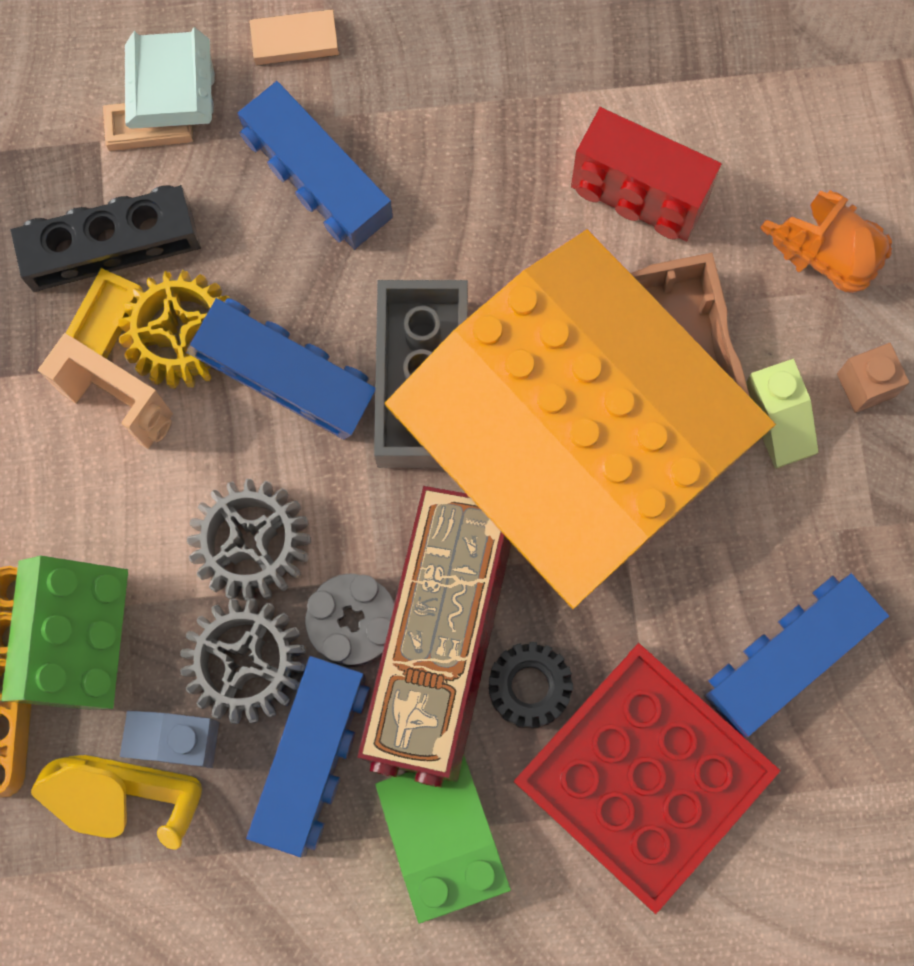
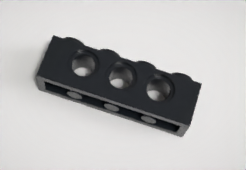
[10,185,201,292]

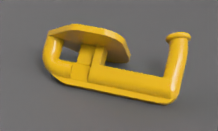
[31,755,202,850]

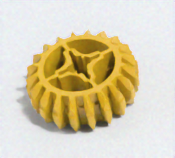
[118,270,230,389]

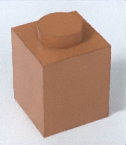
[837,342,910,413]

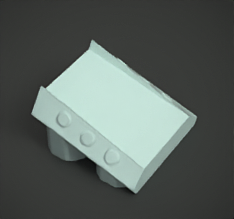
[125,27,215,129]

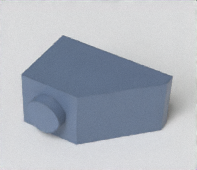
[120,711,220,768]

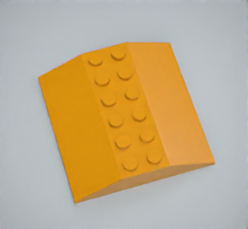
[385,229,776,609]

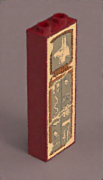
[357,486,512,788]

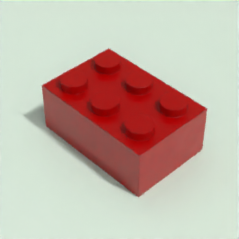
[571,107,722,242]

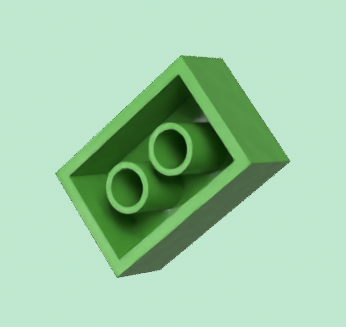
[1,555,129,710]

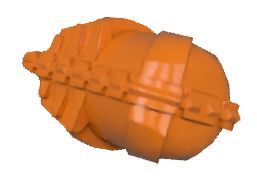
[760,190,892,293]

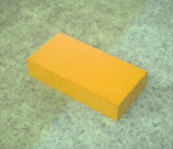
[66,268,143,359]

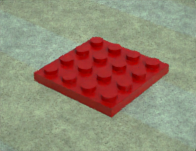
[513,642,781,914]

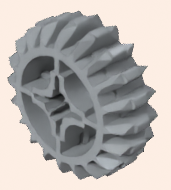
[187,479,311,602]
[180,598,306,724]

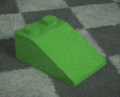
[375,756,511,924]

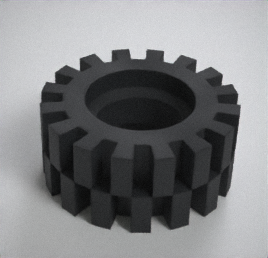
[488,642,573,729]

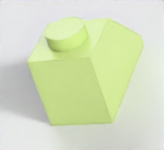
[746,358,819,469]

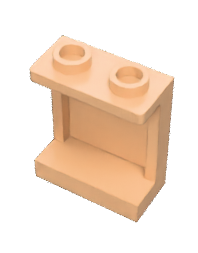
[38,333,173,449]

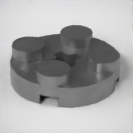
[305,573,394,667]

